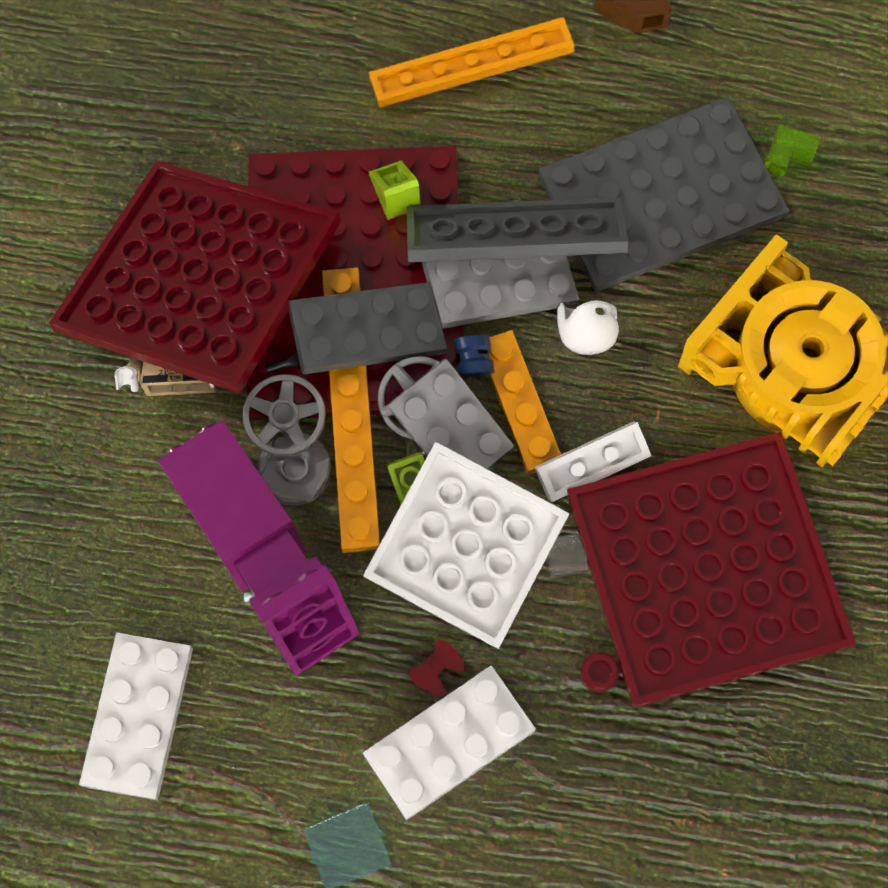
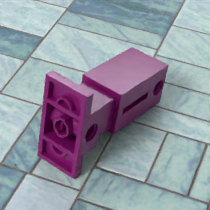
[158,420,360,676]

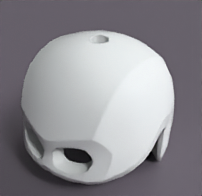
[557,300,619,355]

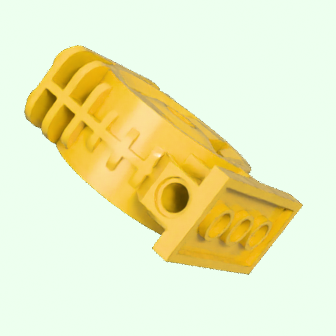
[678,234,888,467]

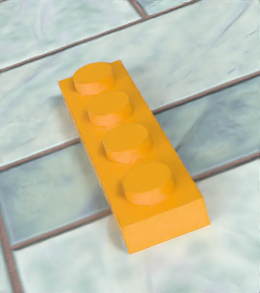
[488,330,561,475]

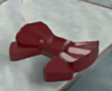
[408,639,465,698]

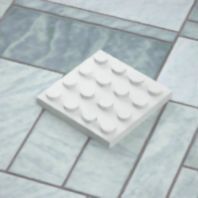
[363,442,569,649]

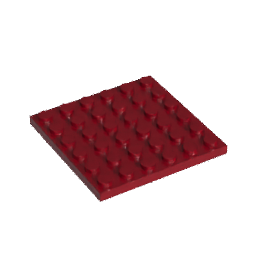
[49,160,341,394]
[567,432,856,709]

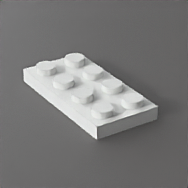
[79,632,193,801]
[363,665,536,820]

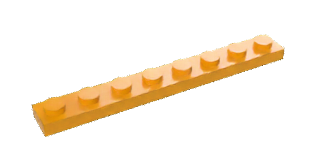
[322,268,380,553]

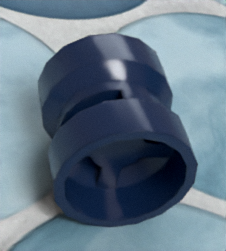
[454,335,495,378]

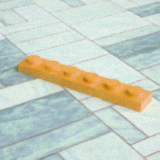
[369,17,575,108]

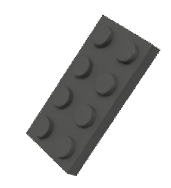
[288,282,447,374]

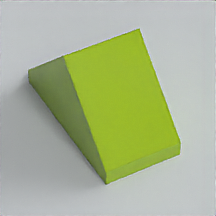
[369,161,420,220]

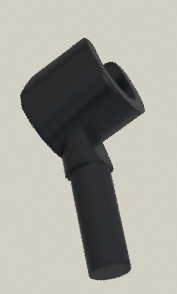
[265,349,301,374]

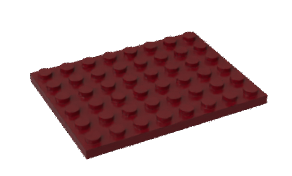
[247,146,466,420]

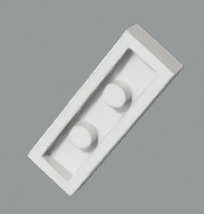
[534,421,651,502]

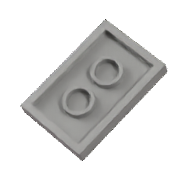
[386,359,514,469]

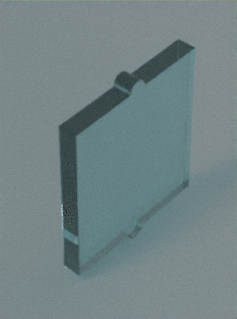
[304,803,392,888]

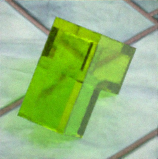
[765,124,821,177]

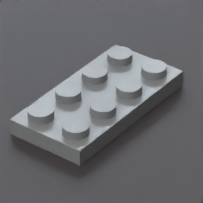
[422,255,579,329]

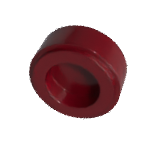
[580,652,619,693]

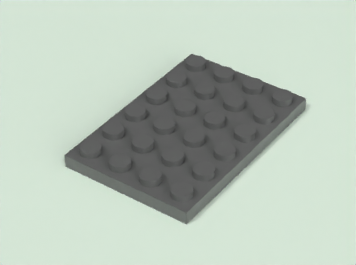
[538,97,789,293]

